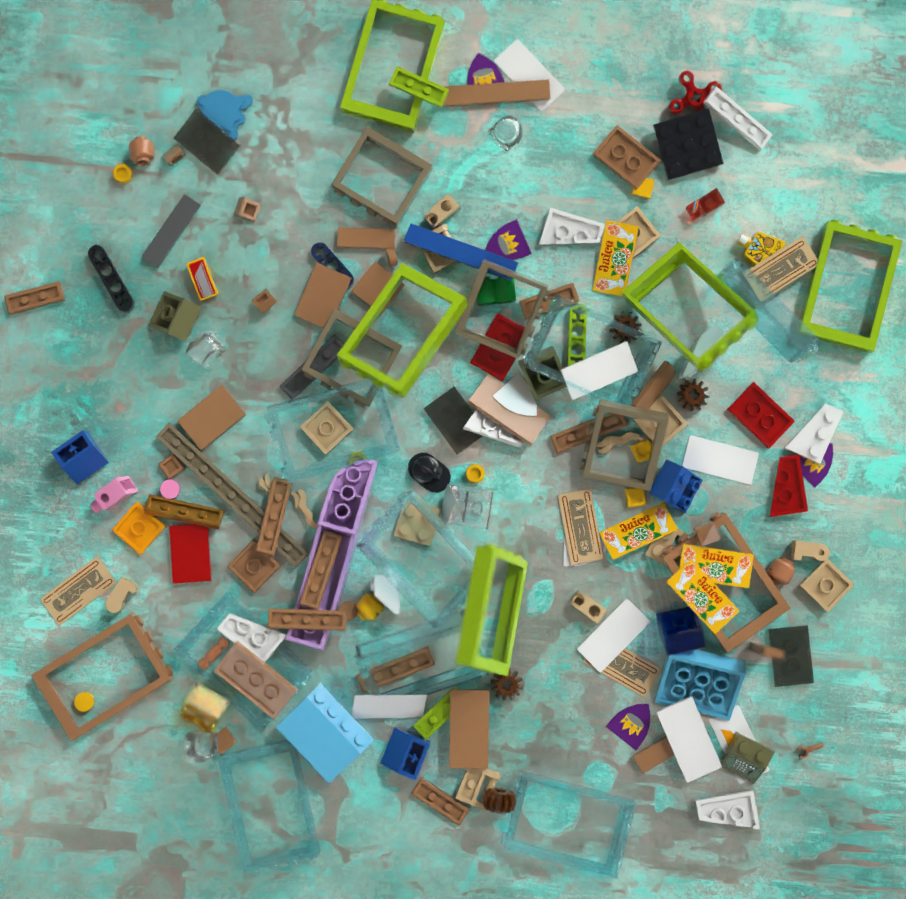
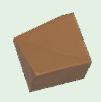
[693,521,721,546]

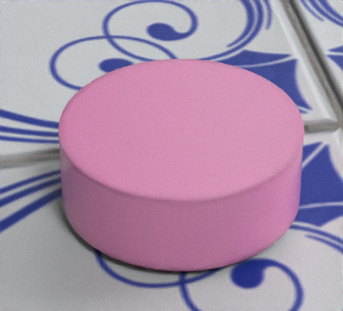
[160,480,180,499]

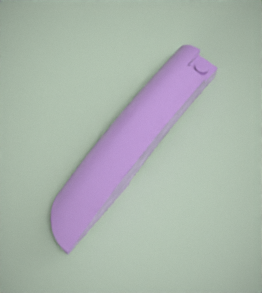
[286,460,378,651]

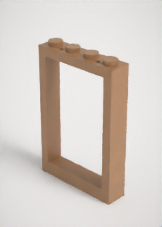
[659,512,791,653]
[31,613,174,741]

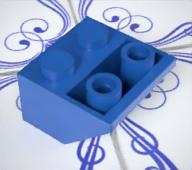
[51,430,109,484]
[649,459,703,513]
[381,727,430,781]

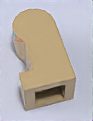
[423,193,461,229]
[790,540,830,561]
[106,577,140,613]
[569,590,607,624]

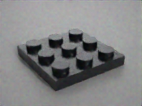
[653,108,724,180]

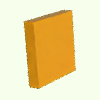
[112,501,166,555]

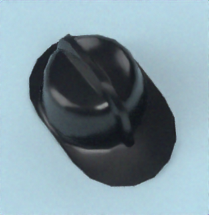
[408,453,451,493]

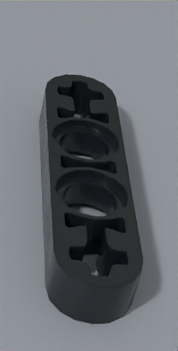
[88,245,135,312]

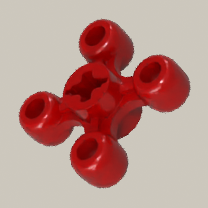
[668,71,722,117]

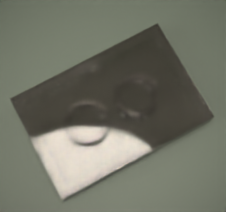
[174,108,241,175]
[423,387,483,455]
[768,625,814,687]

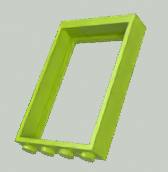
[340,0,445,133]
[796,220,903,353]
[622,242,759,372]
[337,263,468,399]
[455,543,528,676]

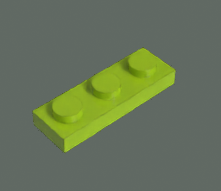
[389,66,449,109]
[413,686,458,740]

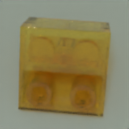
[180,682,230,734]

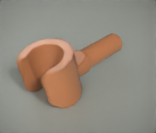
[797,743,824,758]

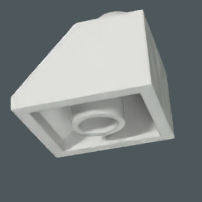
[370,574,400,614]

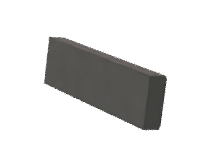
[141,194,201,268]
[279,334,344,400]

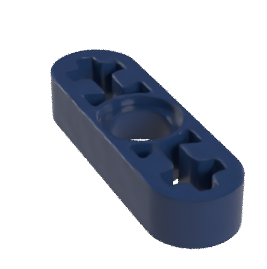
[311,242,354,289]

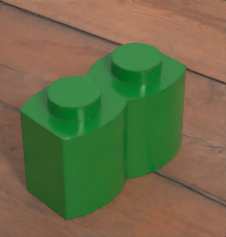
[477,276,516,306]

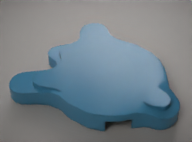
[197,90,253,140]

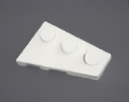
[695,790,760,829]

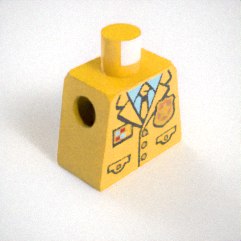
[737,231,786,267]

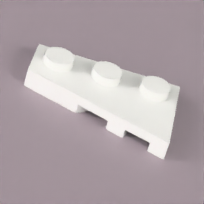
[539,208,605,245]
[784,404,843,464]
[463,409,524,448]
[217,613,286,662]

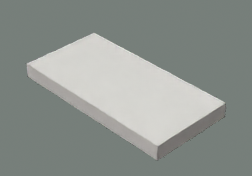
[656,696,722,783]

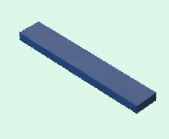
[404,224,518,282]

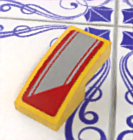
[186,256,218,301]

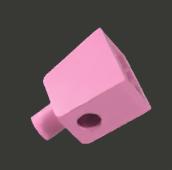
[90,476,139,513]

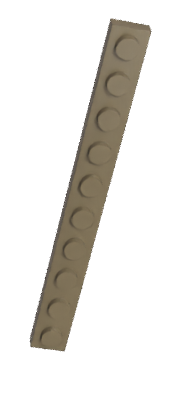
[156,423,309,567]

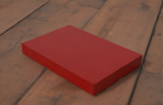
[470,313,528,381]
[726,382,795,449]
[169,524,212,584]

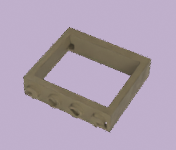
[331,126,433,227]
[454,259,550,359]
[301,309,402,408]
[580,399,669,491]

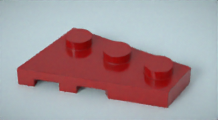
[769,454,808,517]

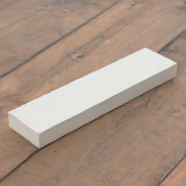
[703,86,773,150]

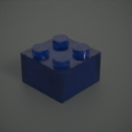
[656,607,705,656]

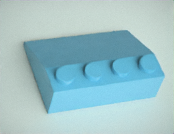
[655,643,746,721]
[275,684,374,784]

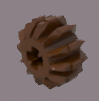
[609,311,642,344]
[676,378,710,411]
[490,668,523,701]
[483,787,516,814]

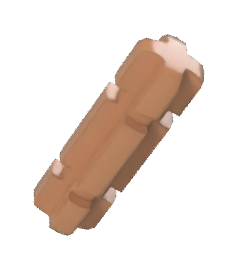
[197,637,230,670]

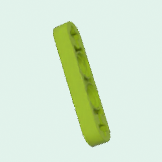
[567,303,587,367]

